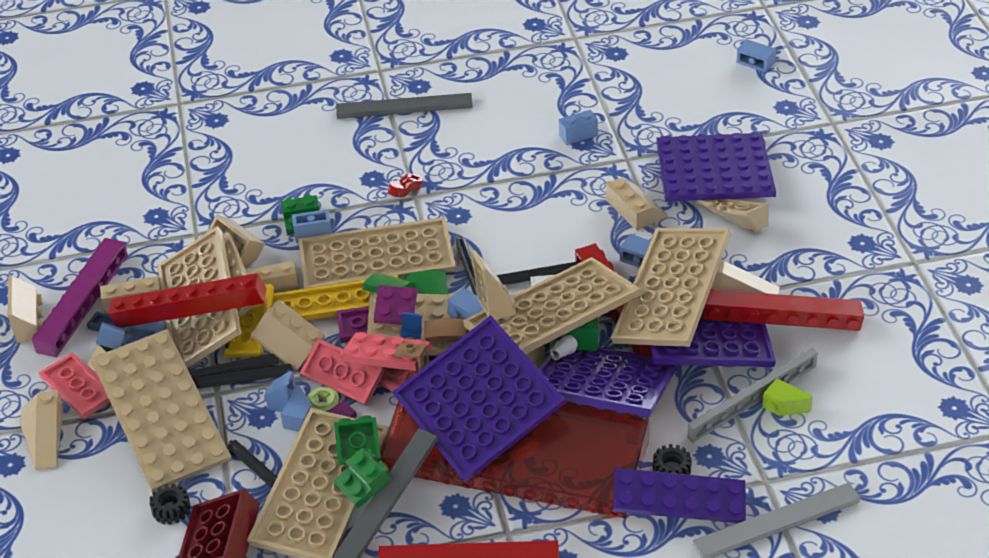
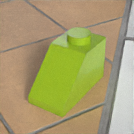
[762,378,813,416]

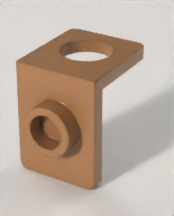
[394,343,429,371]

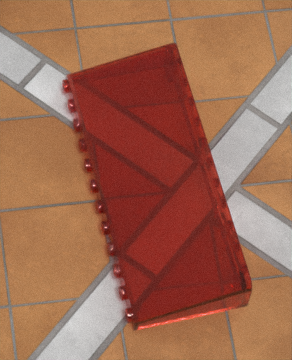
[377,371,649,519]

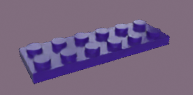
[613,468,746,523]

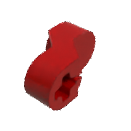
[388,174,423,197]

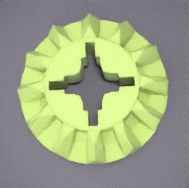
[307,387,339,412]

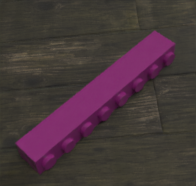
[32,238,128,357]

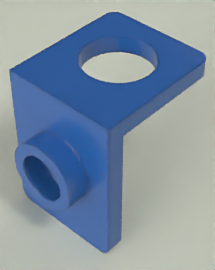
[400,312,422,340]

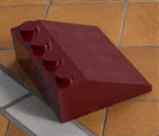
[178,488,260,558]

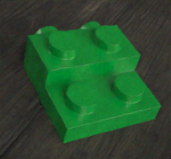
[281,194,320,235]
[334,415,381,465]
[333,448,391,509]

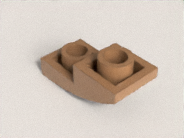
[424,318,467,342]

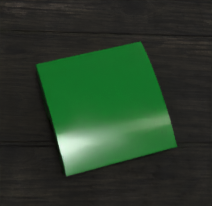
[405,270,449,295]
[363,273,414,293]

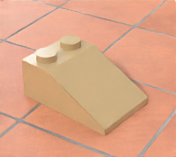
[471,250,515,320]

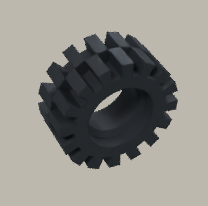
[653,444,692,475]
[149,484,191,525]

